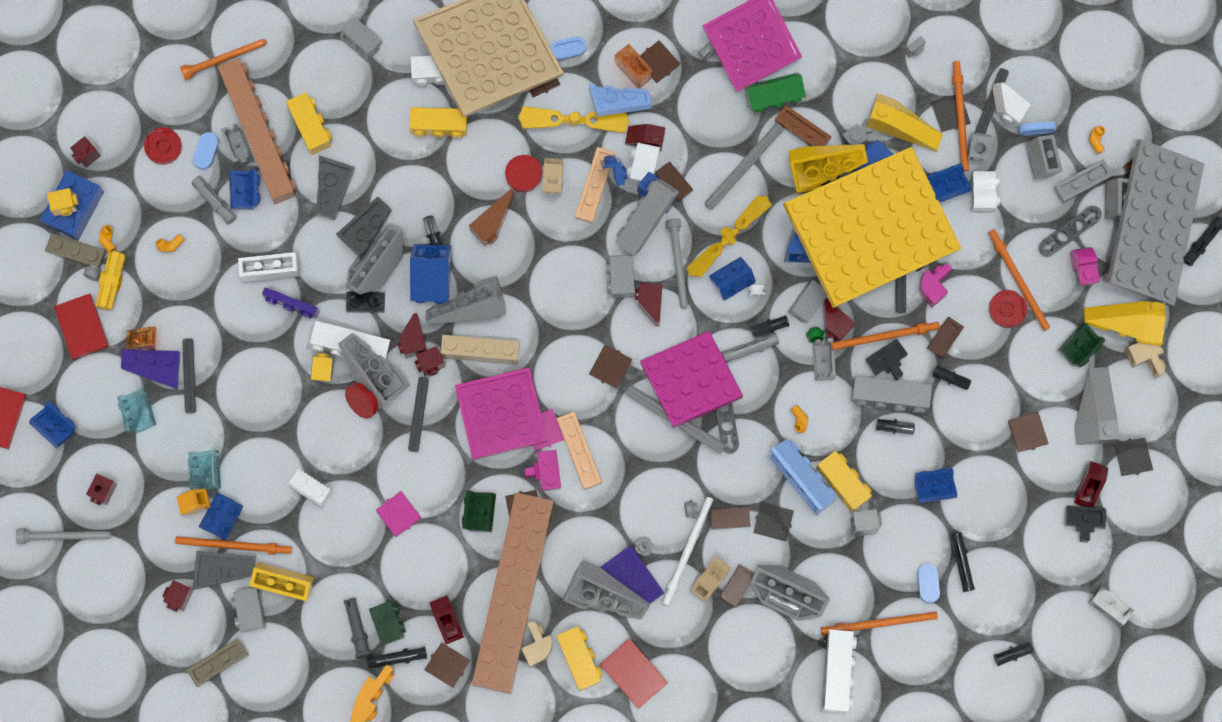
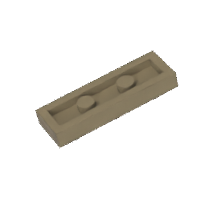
[45,233,106,269]
[187,638,248,687]

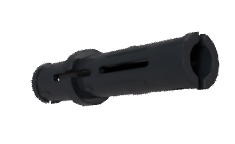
[1183,216,1222,266]
[950,532,975,592]
[367,646,427,669]

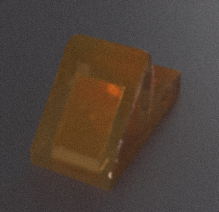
[125,327,157,350]

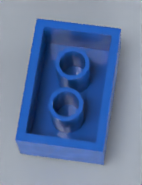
[40,170,104,241]

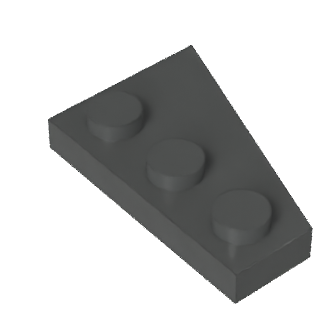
[316,155,355,221]
[336,196,392,260]
[192,551,256,590]

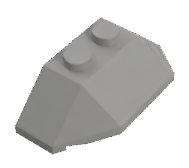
[345,225,403,294]
[750,565,830,621]

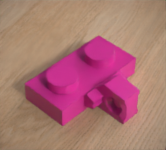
[525,450,561,491]

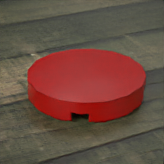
[144,127,182,165]
[505,155,543,193]
[988,290,1027,328]
[345,383,378,419]

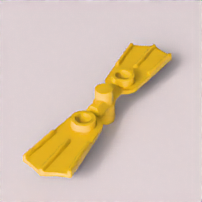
[518,106,630,133]
[686,196,772,278]

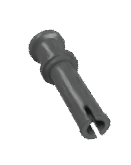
[343,598,373,659]

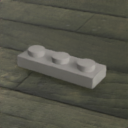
[1054,159,1113,203]

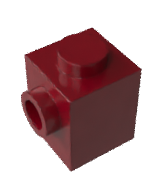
[70,136,101,168]
[415,346,445,376]
[86,473,117,506]
[162,580,194,612]

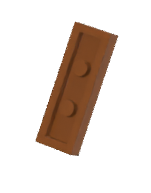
[774,105,832,146]

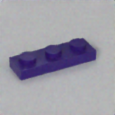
[262,287,320,319]

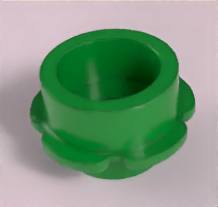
[806,327,825,343]

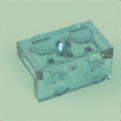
[117,389,156,433]
[188,450,221,491]

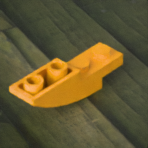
[350,665,395,722]

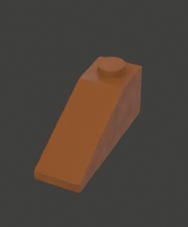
[469,189,514,246]

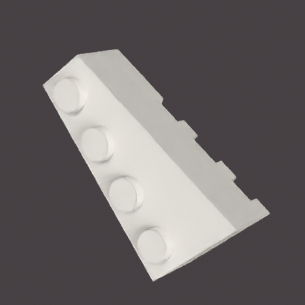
[305,321,390,361]
[821,630,857,715]

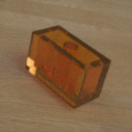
[614,44,653,89]

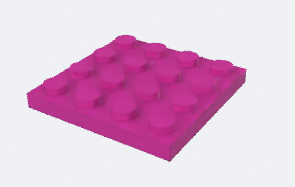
[702,0,802,92]
[640,331,743,428]
[455,367,548,460]

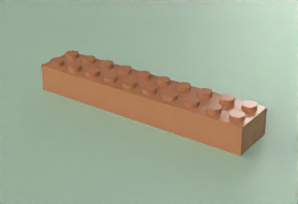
[472,492,554,694]

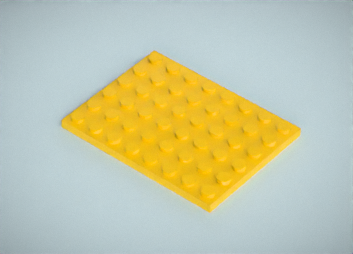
[783,147,962,308]

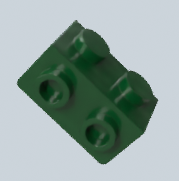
[1058,323,1105,367]
[462,490,496,532]

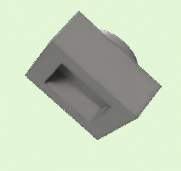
[905,36,926,59]

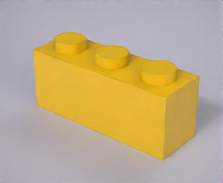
[286,92,332,156]
[409,107,468,138]
[816,451,872,513]
[249,562,315,601]
[556,626,603,692]

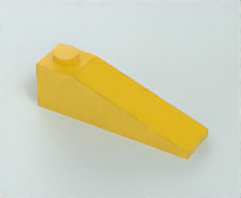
[866,93,943,152]
[788,144,868,193]
[1084,301,1166,346]

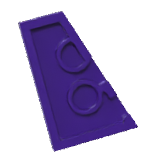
[121,349,181,390]
[600,545,665,604]

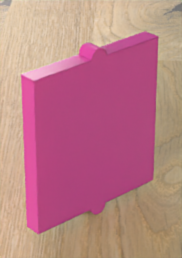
[533,409,564,451]
[376,491,421,537]

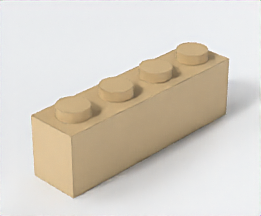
[441,335,520,365]

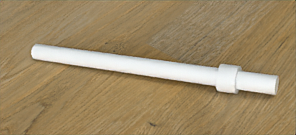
[662,497,713,606]

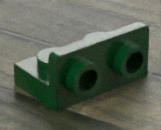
[369,600,406,646]

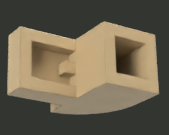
[542,158,563,194]
[1124,342,1166,379]
[690,556,731,603]
[521,621,552,668]

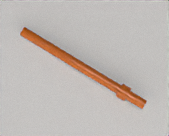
[952,61,969,172]
[988,229,1051,331]
[830,322,940,350]
[175,536,292,555]
[821,611,938,635]

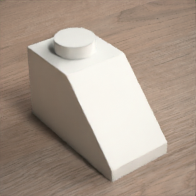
[992,82,1031,124]

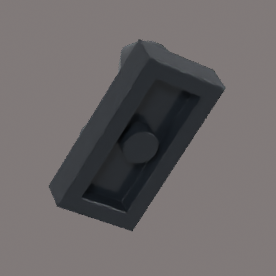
[346,292,385,313]

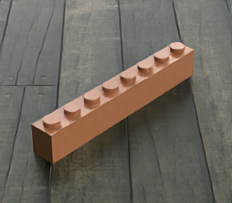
[217,58,297,204]

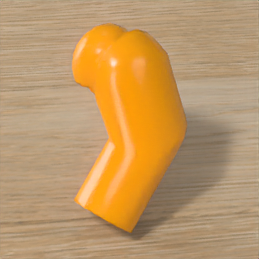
[1089,125,1105,155]
[99,225,117,253]
[155,234,185,252]
[790,405,808,433]

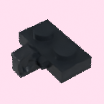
[865,339,908,381]
[1065,505,1106,543]

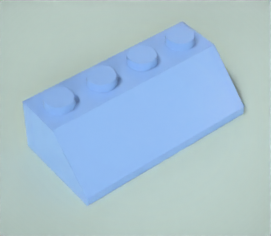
[768,439,836,516]

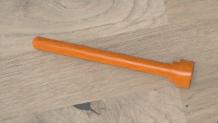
[180,39,267,81]

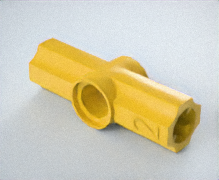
[95,251,126,311]

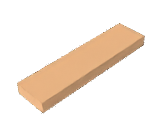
[575,147,615,223]
[556,412,602,490]

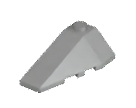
[426,276,505,324]
[338,333,410,409]
[1075,367,1119,445]
[563,560,650,619]

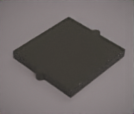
[931,95,971,133]
[1114,438,1153,477]
[753,502,794,542]

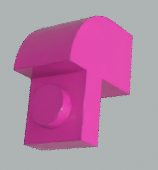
[1070,247,1100,286]
[919,263,952,308]

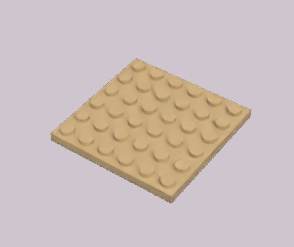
[413,0,564,118]

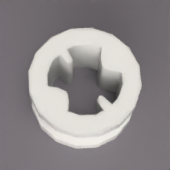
[748,285,765,298]

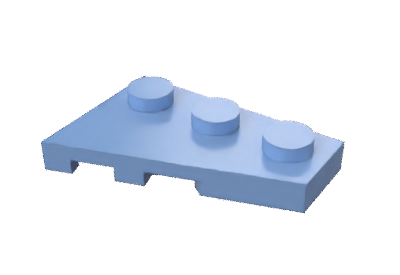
[589,84,652,117]

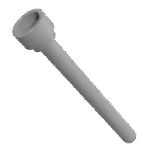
[665,218,688,309]
[16,528,112,544]

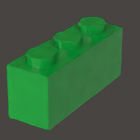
[744,72,806,112]

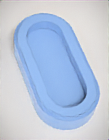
[550,37,586,61]
[1018,122,1057,136]
[193,132,219,170]
[917,564,940,603]

